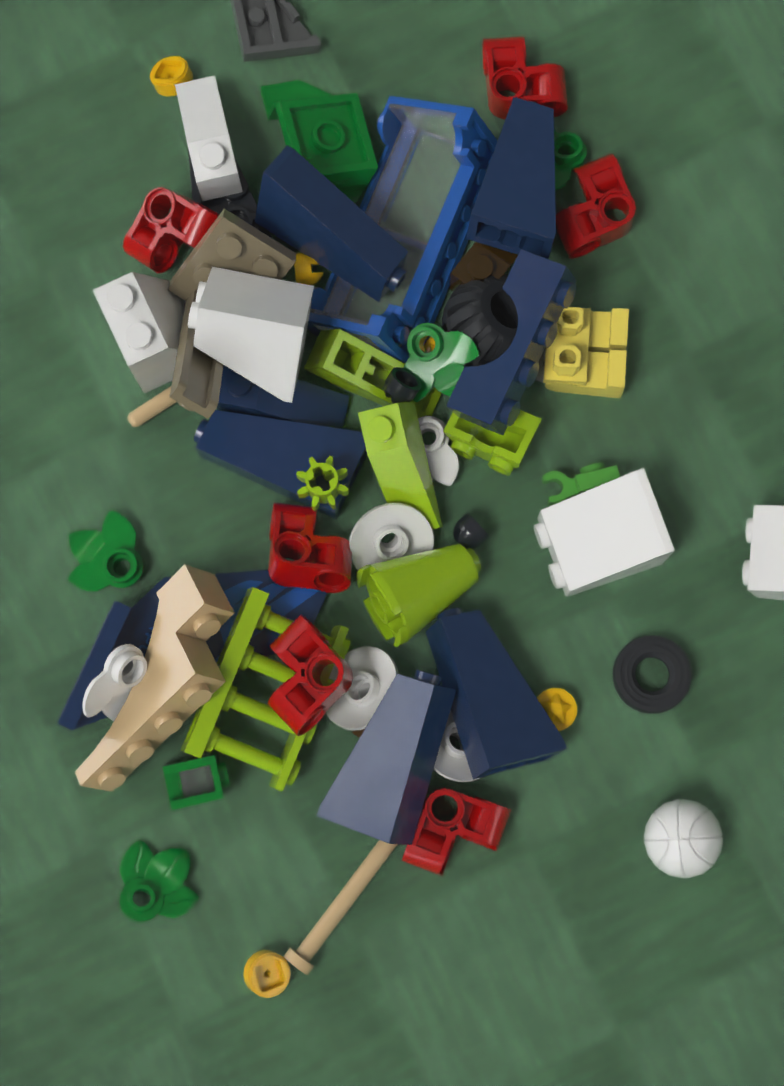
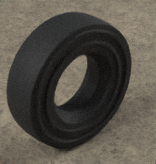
[612,635,692,714]

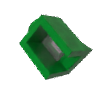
[162,754,230,811]

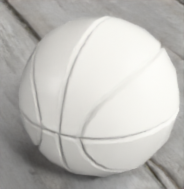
[644,799,723,879]

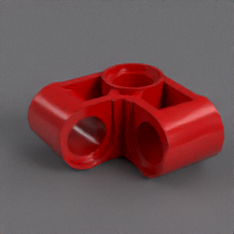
[482,36,568,120]
[556,153,636,259]
[123,187,220,274]
[268,502,352,593]
[268,614,353,736]
[401,788,512,877]

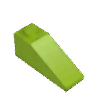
[304,329,441,418]
[358,402,443,529]

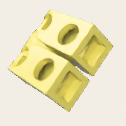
[543,307,629,399]

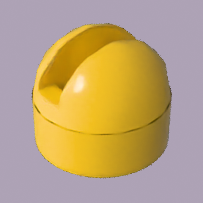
[294,253,324,285]

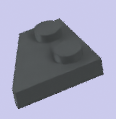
[230,0,321,62]

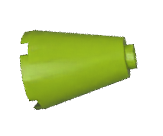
[357,544,481,647]

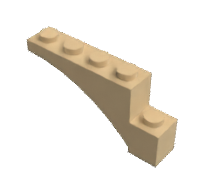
[75,564,234,792]

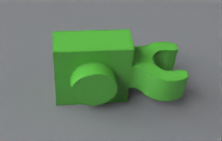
[541,462,620,506]

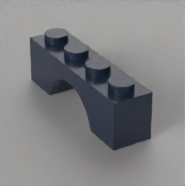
[446,249,577,435]

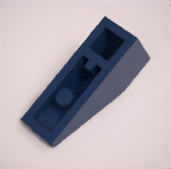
[217,365,350,429]

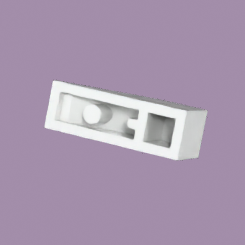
[175,75,243,201]

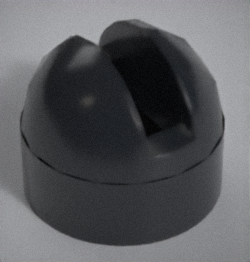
[384,367,422,404]
[453,512,490,549]

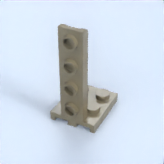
[168,208,296,419]

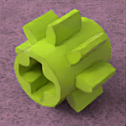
[296,456,349,511]

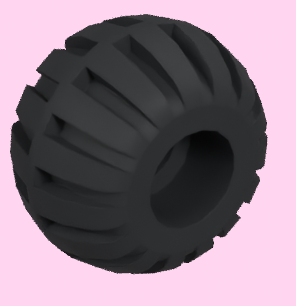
[442,275,518,367]

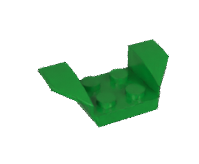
[259,79,378,204]

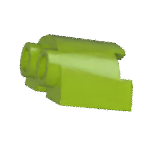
[443,410,542,476]

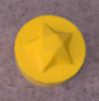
[150,56,193,97]
[537,688,577,732]
[243,950,291,998]

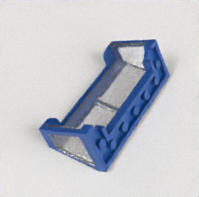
[307,96,497,364]

